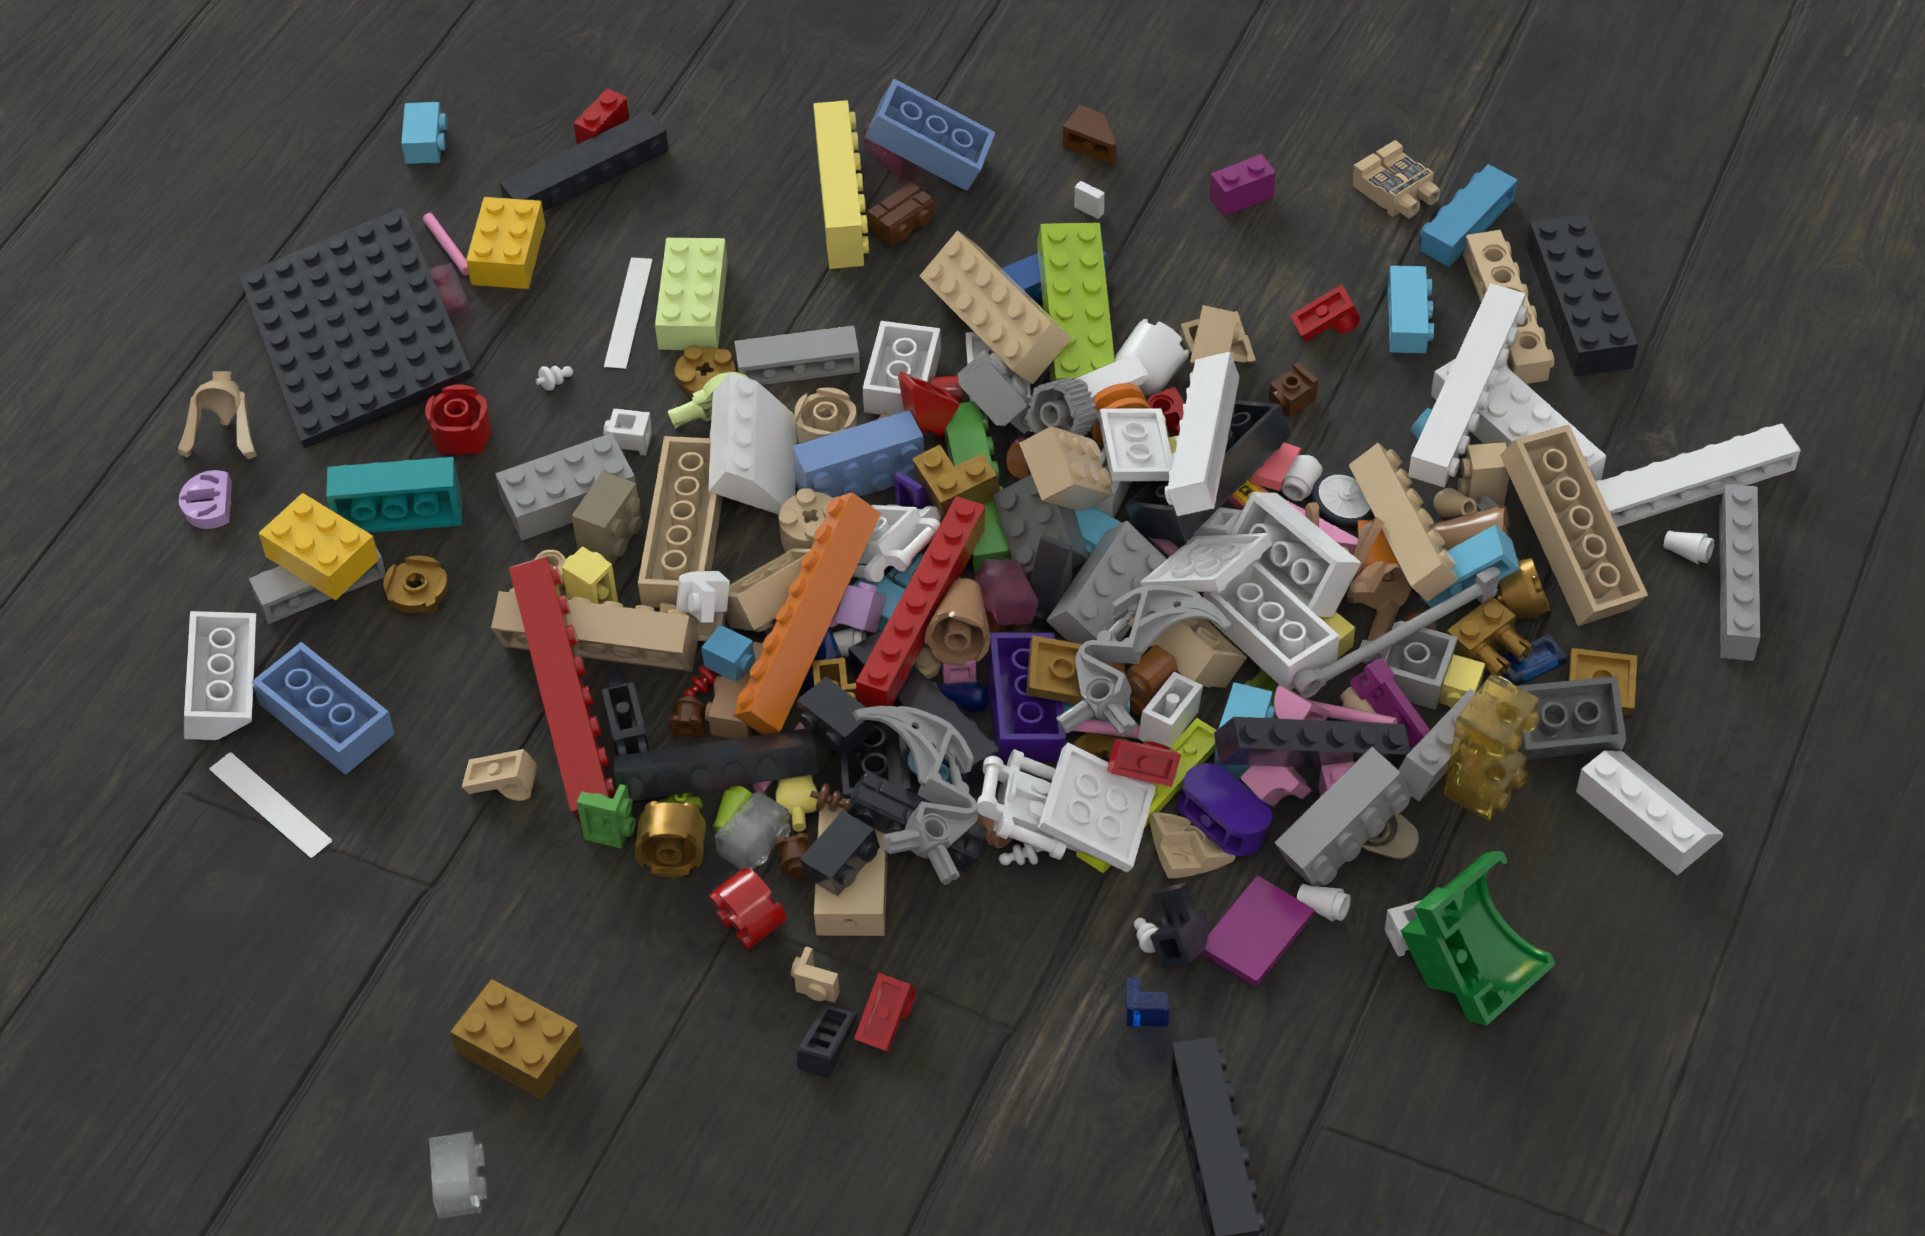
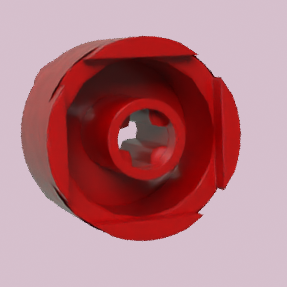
[425,385,492,455]
[708,867,787,950]

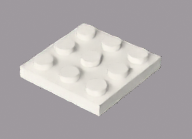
[1140,533,1273,594]
[1038,743,1156,872]

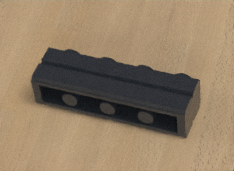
[846,771,987,872]

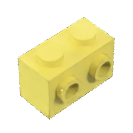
[562,546,618,605]

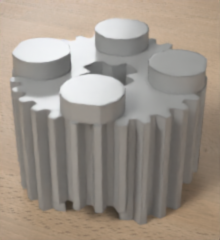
[1025,378,1099,436]

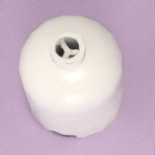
[1115,319,1189,397]

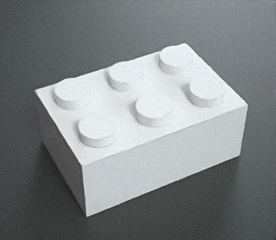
[863,321,941,415]

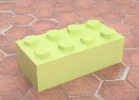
[655,238,728,350]

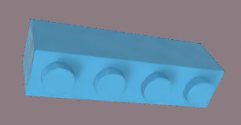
[1420,164,1518,267]

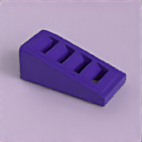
[894,471,931,509]

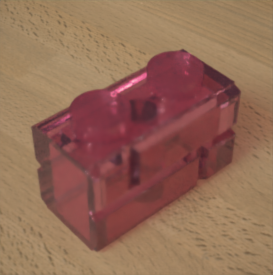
[975,559,1039,625]

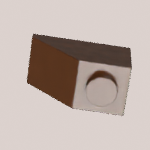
[1063,105,1116,166]

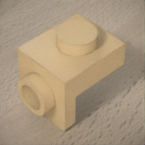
[791,947,840,1003]

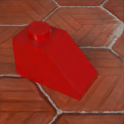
[898,371,960,435]

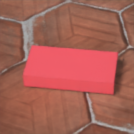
[1251,443,1301,491]

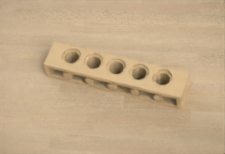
[1463,230,1554,384]

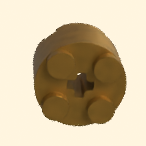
[635,801,706,878]

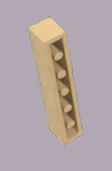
[1349,443,1459,602]

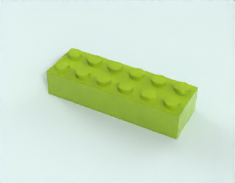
[1037,223,1115,382]

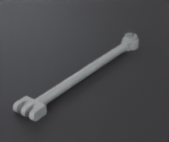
[1293,567,1500,698]

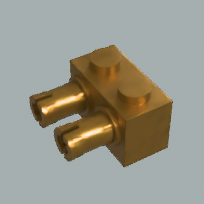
[1446,596,1534,677]

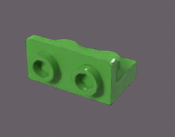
[577,784,636,849]

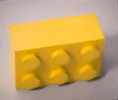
[466,197,545,289]
[259,493,379,601]

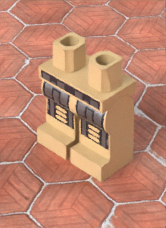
[1353,140,1440,219]

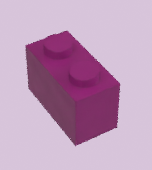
[1209,154,1276,216]

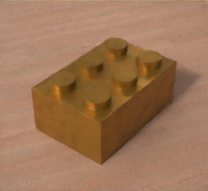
[451,979,582,1099]

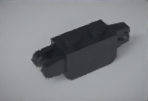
[601,669,649,756]

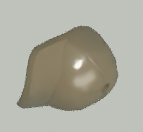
[1361,813,1419,859]

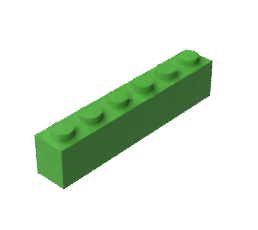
[944,401,1011,574]

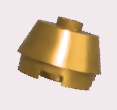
[1496,558,1550,619]

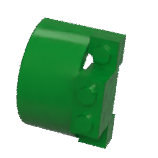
[1400,851,1555,1026]

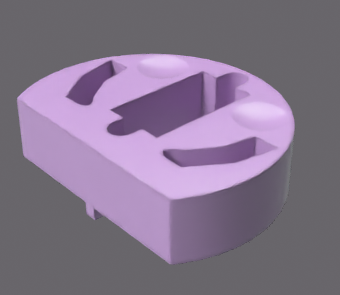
[179,470,232,529]

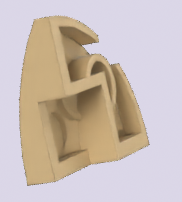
[1149,812,1236,879]

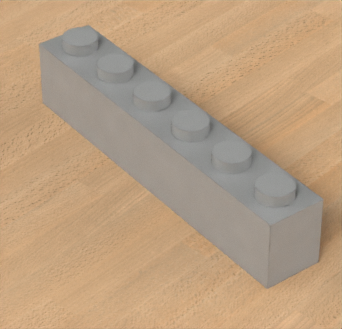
[1719,484,1760,661]

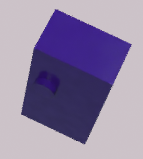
[985,632,1066,762]

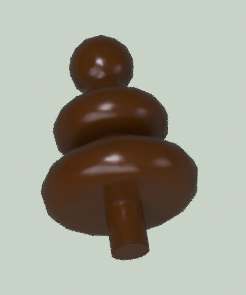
[810,784,850,812]

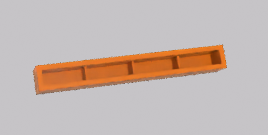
[733,492,881,735]

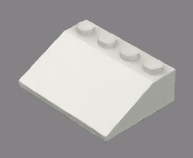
[708,372,797,515]

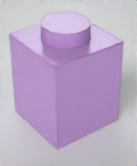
[835,581,887,633]

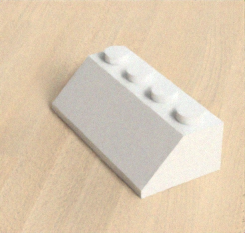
[184,611,256,740]
[1576,751,1723,876]

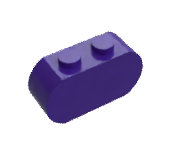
[1177,763,1272,856]

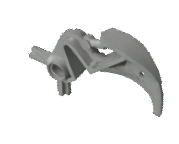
[1056,584,1233,737]
[853,706,978,885]

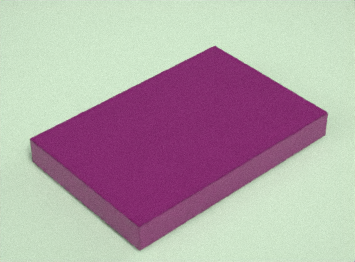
[1201,875,1314,987]

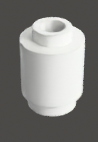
[1282,455,1322,501]

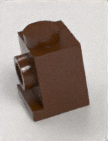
[1269,362,1318,417]

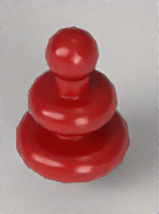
[684,666,717,697]

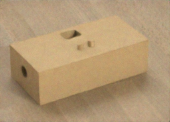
[814,799,888,936]

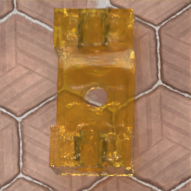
[1443,673,1540,821]

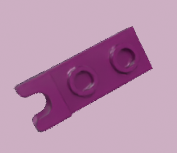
[1350,658,1430,749]

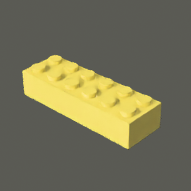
[814,100,869,269]

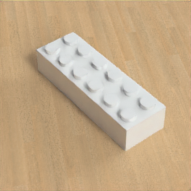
[1431,359,1606,481]

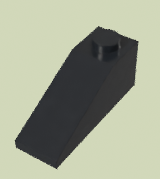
[1025,534,1072,632]

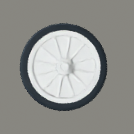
[1312,471,1373,526]

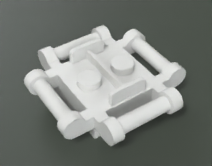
[852,504,941,582]
[977,749,1084,860]

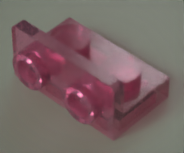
[429,262,470,315]

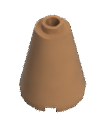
[1431,506,1511,551]
[925,579,991,666]

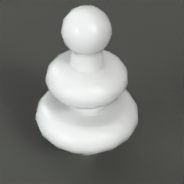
[536,366,573,391]
[999,843,1043,865]
[1134,918,1159,953]

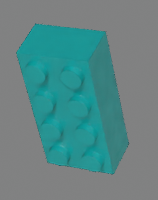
[326,457,462,533]

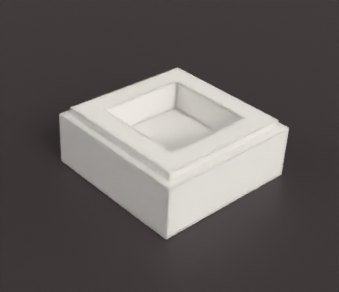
[1074,181,1104,219]

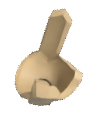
[178,371,257,459]

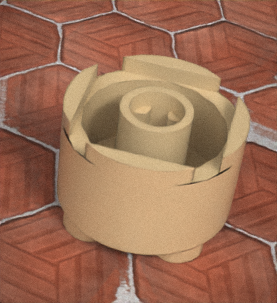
[795,387,857,444]
[779,488,833,552]

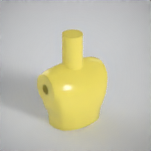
[776,775,818,832]

